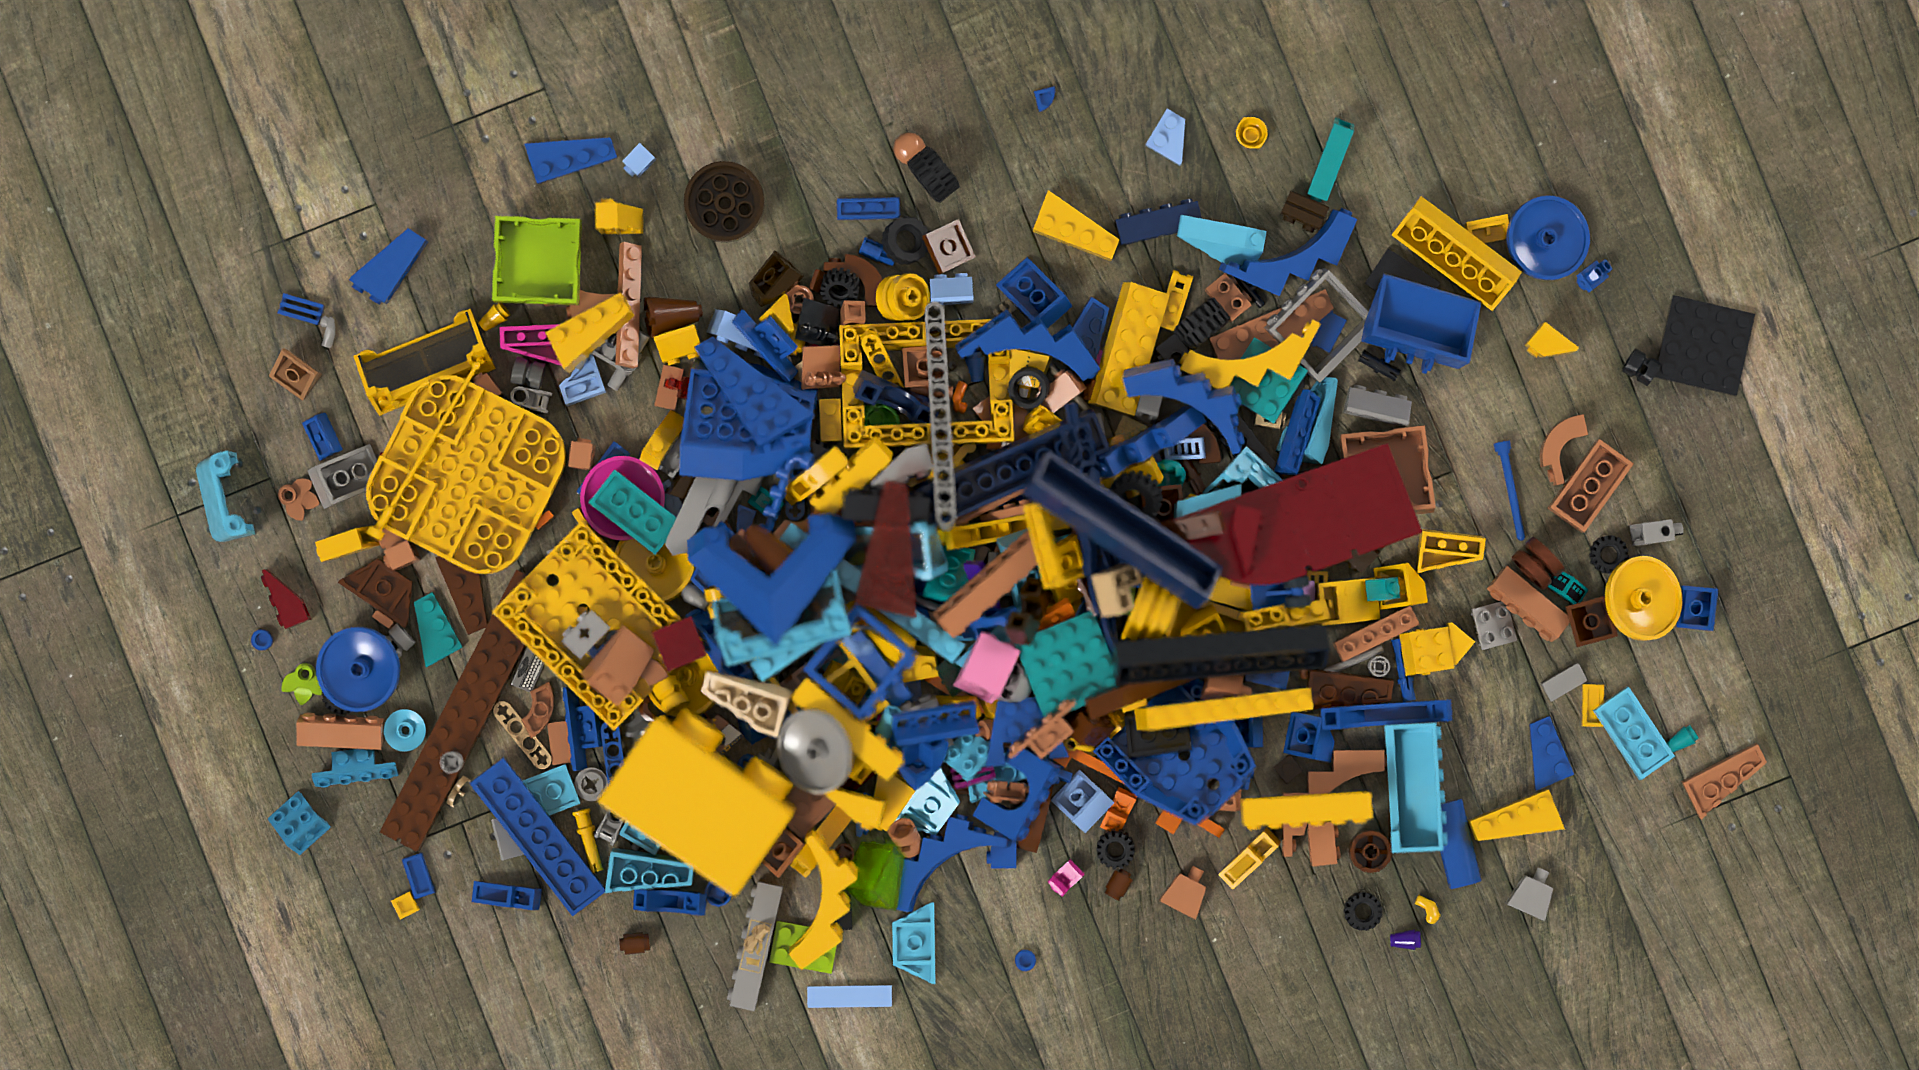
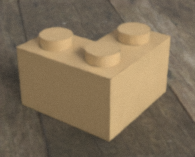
[1092,563,1143,617]

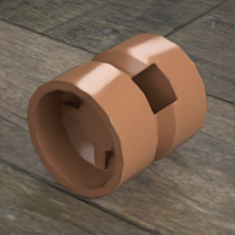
[888,818,923,858]

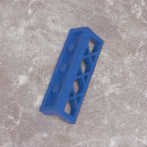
[1274,389,1321,475]
[891,701,979,747]

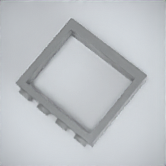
[1264,268,1368,383]

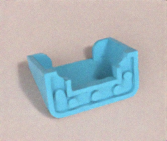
[196,451,255,542]

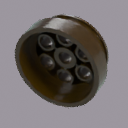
[684,161,765,243]

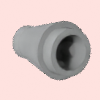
[681,583,710,612]

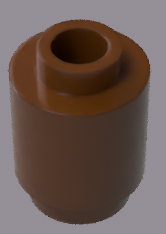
[1104,869,1133,901]
[619,932,650,955]

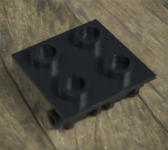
[795,298,840,346]

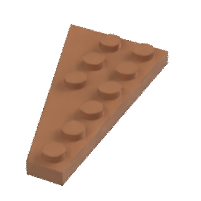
[1209,289,1334,360]

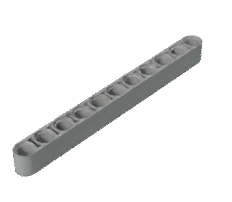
[925,302,956,531]

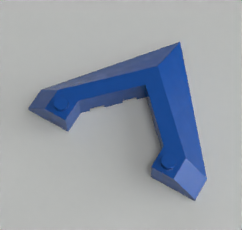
[687,513,856,648]

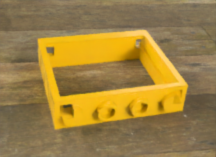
[1023,502,1084,588]

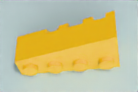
[546,293,635,373]

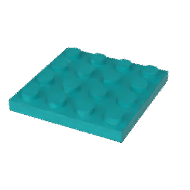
[1015,611,1118,717]

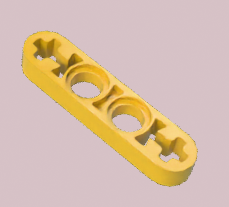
[860,330,905,388]

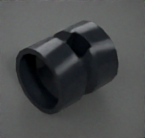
[1621,348,1661,386]

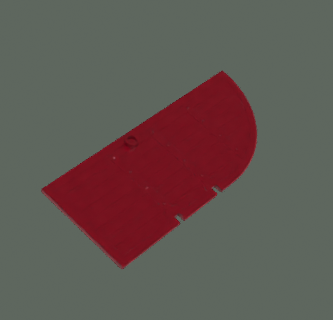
[1170,443,1423,585]

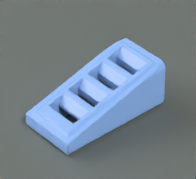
[1164,437,1206,460]

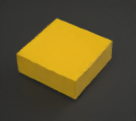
[391,891,420,920]

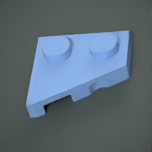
[1145,109,1185,166]

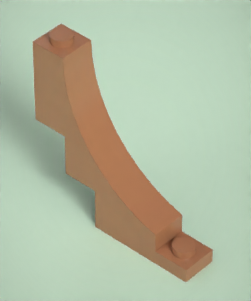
[1282,750,1387,857]

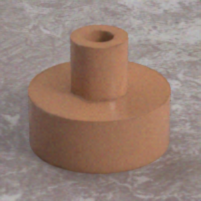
[975,718,993,741]

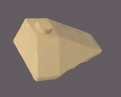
[702,671,793,737]

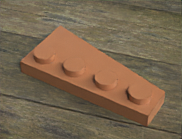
[1681,743,1767,820]

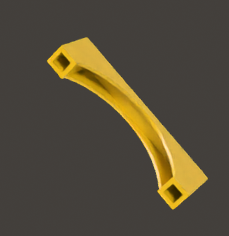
[1134,688,1313,730]

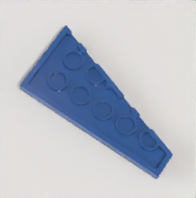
[695,337,814,448]

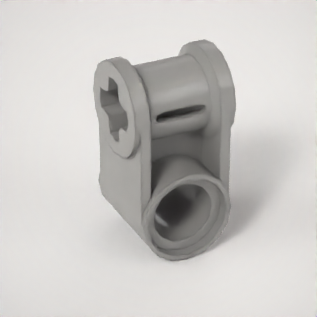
[510,387,552,414]
[594,809,625,846]

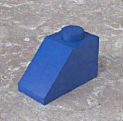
[987,836,1016,869]

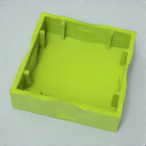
[492,216,582,305]

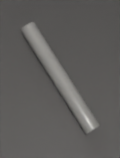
[1323,645,1384,672]

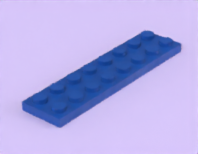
[469,757,605,916]

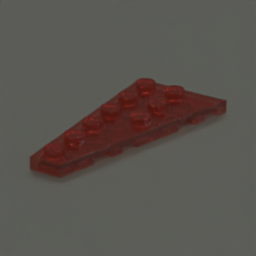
[854,479,917,618]

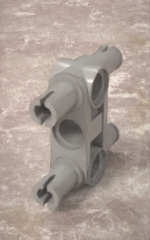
[575,330,650,391]

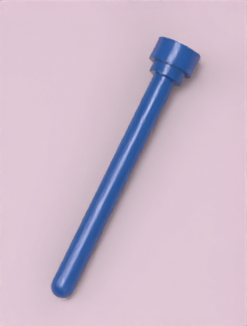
[1493,440,1525,541]

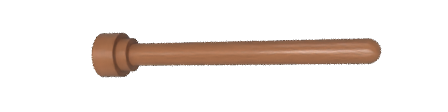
[955,488,1024,527]

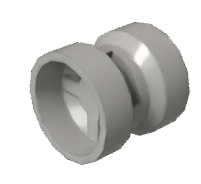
[1367,656,1390,677]
[440,751,464,773]

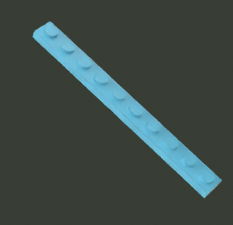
[780,523,965,663]

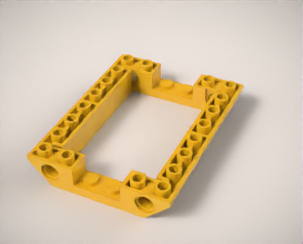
[839,319,1014,448]

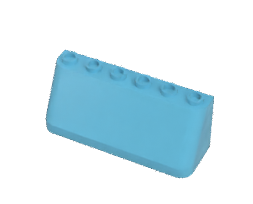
[1385,723,1447,853]

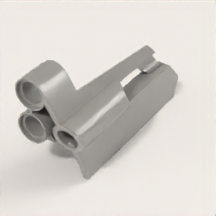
[665,477,765,555]

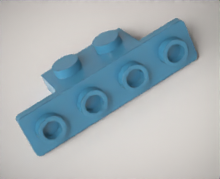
[312,749,399,787]

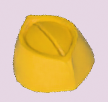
[1236,117,1267,149]

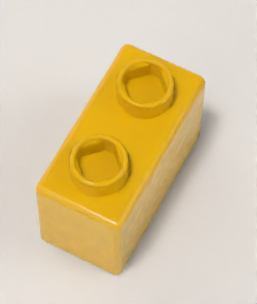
[598,708,797,896]

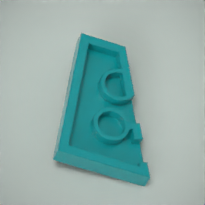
[414,592,463,668]

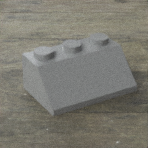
[1343,385,1412,427]

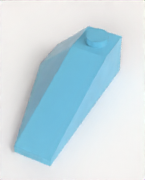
[1276,377,1338,464]

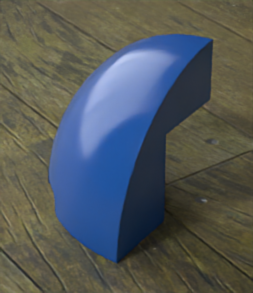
[889,736,949,791]

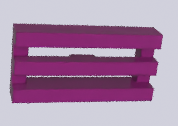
[950,767,996,790]

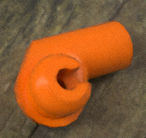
[952,381,968,414]

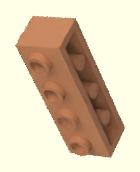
[1487,566,1570,642]
[296,713,384,750]

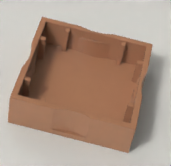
[1339,425,1436,515]

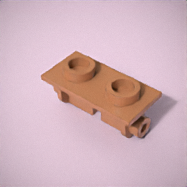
[983,780,1029,804]

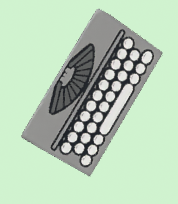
[511,647,545,692]

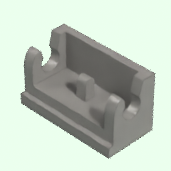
[659,433,682,479]

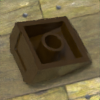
[749,251,804,307]

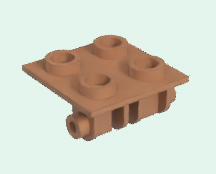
[801,345,846,389]

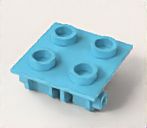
[944,734,989,782]

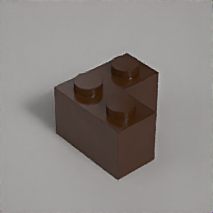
[1064,705,1116,746]

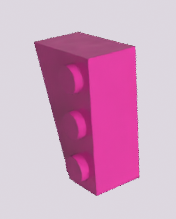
[499,324,562,366]

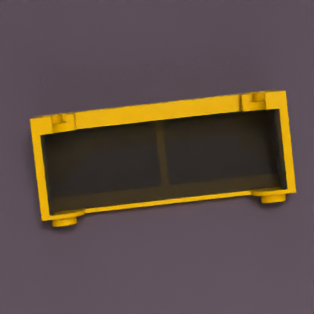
[353,308,496,416]

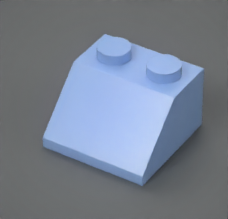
[930,273,973,305]
[1051,770,1114,833]

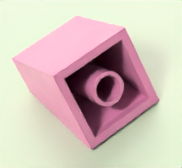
[953,632,1020,704]

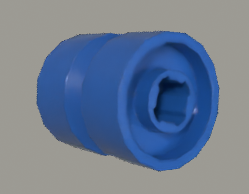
[705,881,733,907]

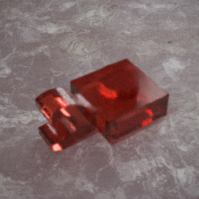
[663,376,690,401]

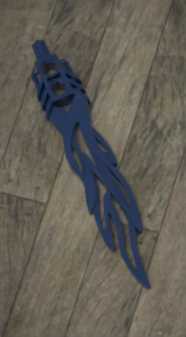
[1059,402,1119,653]

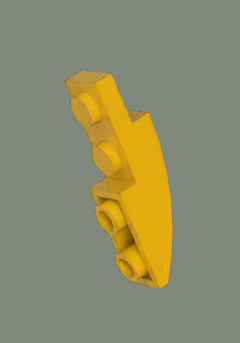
[785,446,849,506]
[1243,599,1330,631]

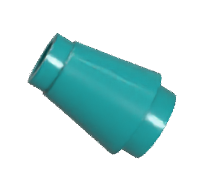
[1666,725,1699,753]

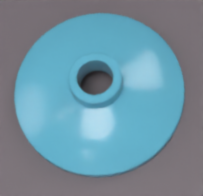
[384,709,426,752]

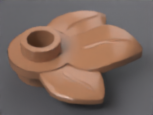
[278,478,320,521]

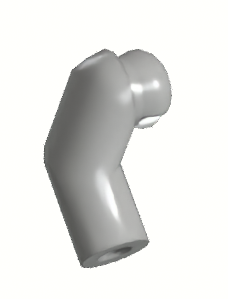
[320,316,336,348]

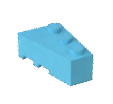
[1173,484,1241,519]

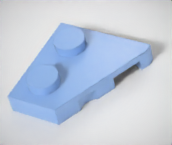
[559,355,606,406]

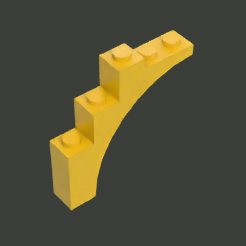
[943,510,1072,550]
[789,829,859,970]

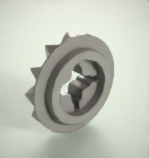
[574,767,608,801]

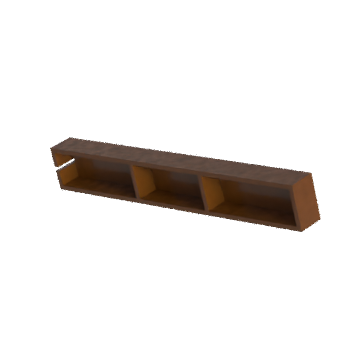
[379,569,528,852]

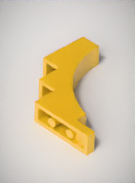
[1179,320,1321,389]

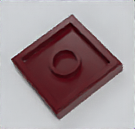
[651,616,707,672]

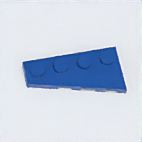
[524,138,617,184]

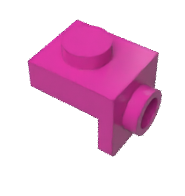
[1048,859,1084,896]

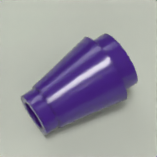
[1390,929,1421,950]

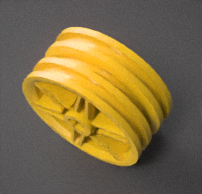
[1120,575,1178,641]

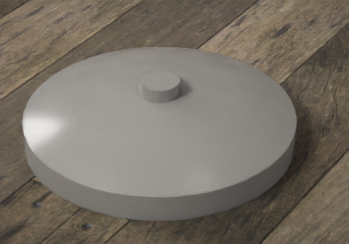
[777,709,852,794]

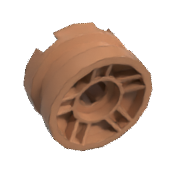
[786,285,814,315]

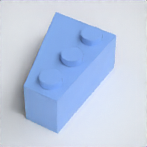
[706,309,764,359]

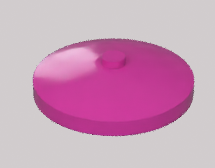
[580,456,665,540]

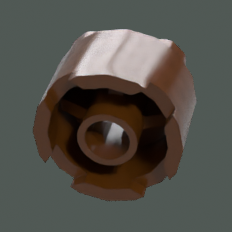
[1348,830,1392,873]

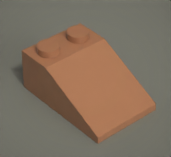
[581,626,655,706]

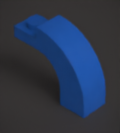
[633,889,707,915]

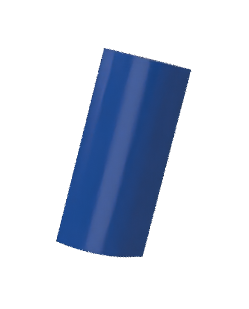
[1440,798,1482,889]

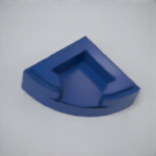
[1034,86,1055,112]

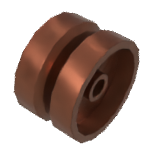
[1511,537,1565,590]

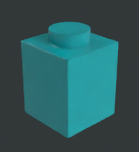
[1365,577,1400,601]

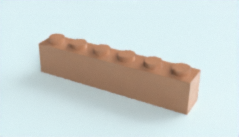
[932,530,1038,638]

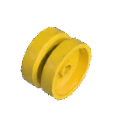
[876,274,930,321]

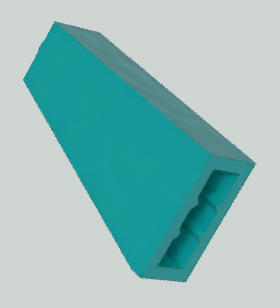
[1307,117,1355,202]

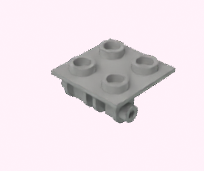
[1471,601,1517,650]

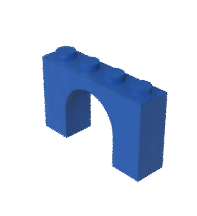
[973,742,1061,841]

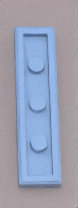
[807,985,892,1008]

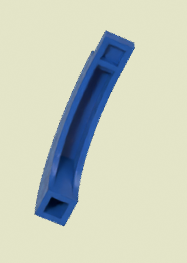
[1321,700,1452,730]

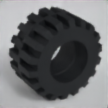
[907,146,960,203]
[1174,298,1230,350]
[1109,470,1163,519]

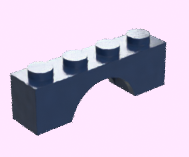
[853,370,939,424]

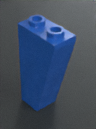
[349,228,428,305]

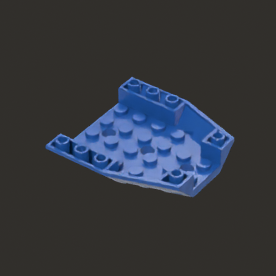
[679,359,818,481]
[1093,678,1256,826]

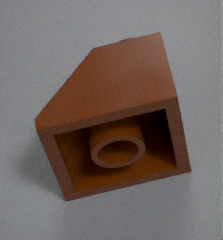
[1565,596,1618,647]

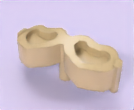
[446,776,471,808]
[744,924,771,954]

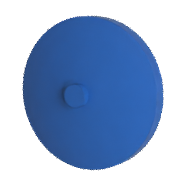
[1506,196,1590,280]
[316,627,400,712]

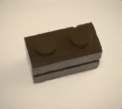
[1280,190,1329,233]

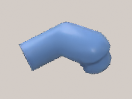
[842,635,873,656]

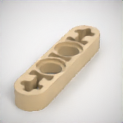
[493,701,552,769]

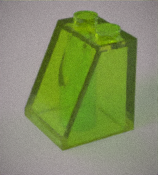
[845,841,905,911]

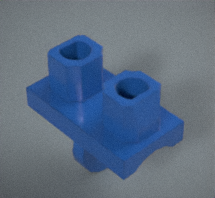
[1576,259,1612,293]

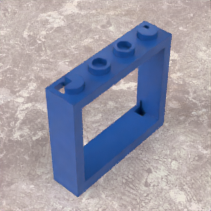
[803,604,918,719]

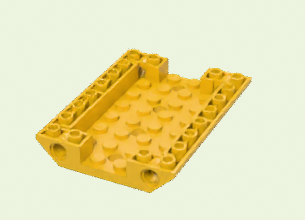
[492,521,703,730]

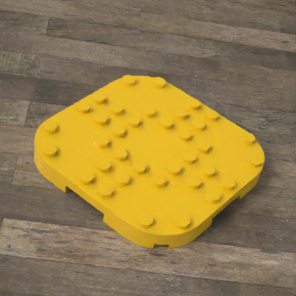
[366,375,566,574]

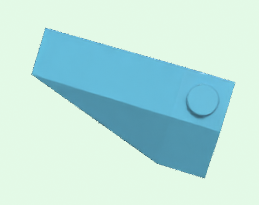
[1177,215,1267,269]

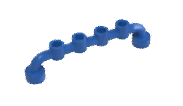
[761,452,816,534]

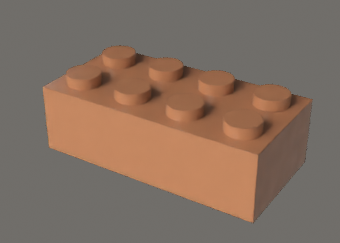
[1547,439,1634,533]

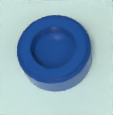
[251,629,273,650]
[1015,950,1036,971]

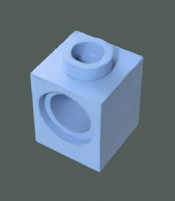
[622,143,656,177]

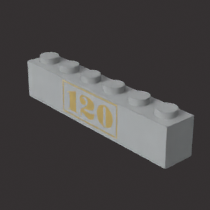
[727,881,784,1011]

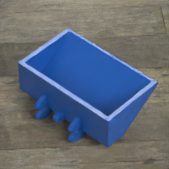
[1361,273,1481,374]

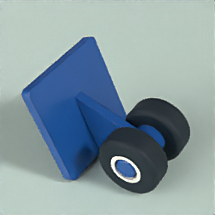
[1250,576,1311,611]

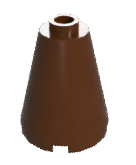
[643,297,703,338]
[744,525,796,578]

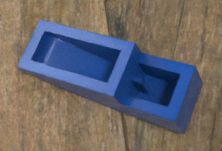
[472,881,542,910]

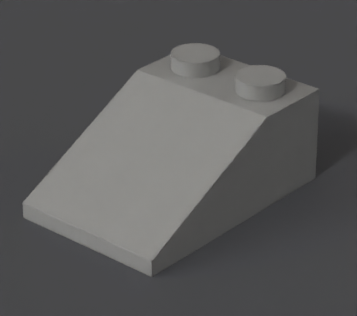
[307,444,377,509]

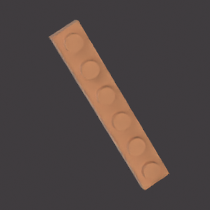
[615,242,642,369]

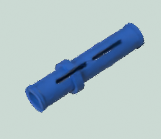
[1391,638,1416,702]

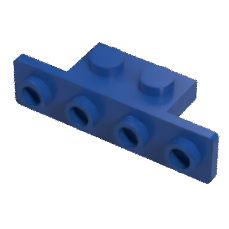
[732,309,798,383]
[563,687,603,771]

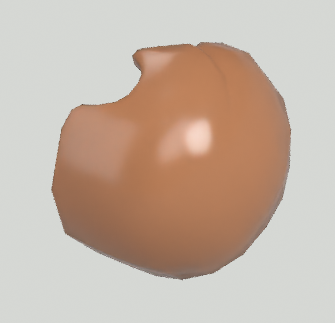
[893,132,926,165]

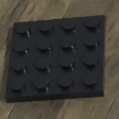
[1654,295,1755,396]

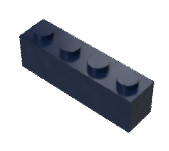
[1115,199,1202,246]

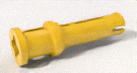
[572,808,603,873]

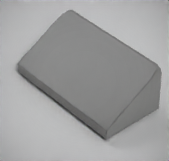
[1540,662,1587,702]
[491,818,524,860]

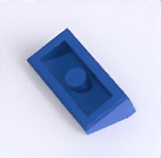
[302,412,343,461]

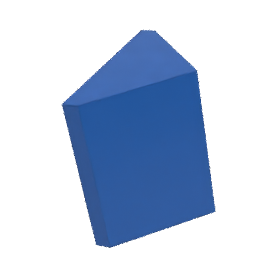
[1676,585,1718,631]

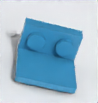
[268,791,331,855]

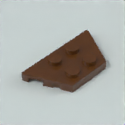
[338,559,413,628]

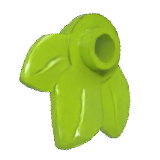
[281,663,323,705]

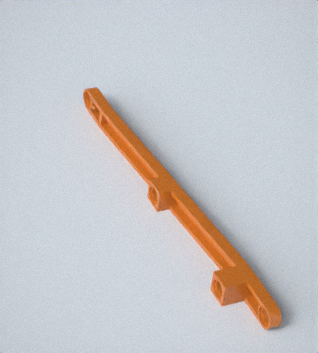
[924,676,1225,838]

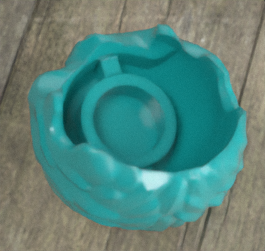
[1157,459,1186,487]

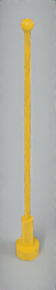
[366,361,481,541]

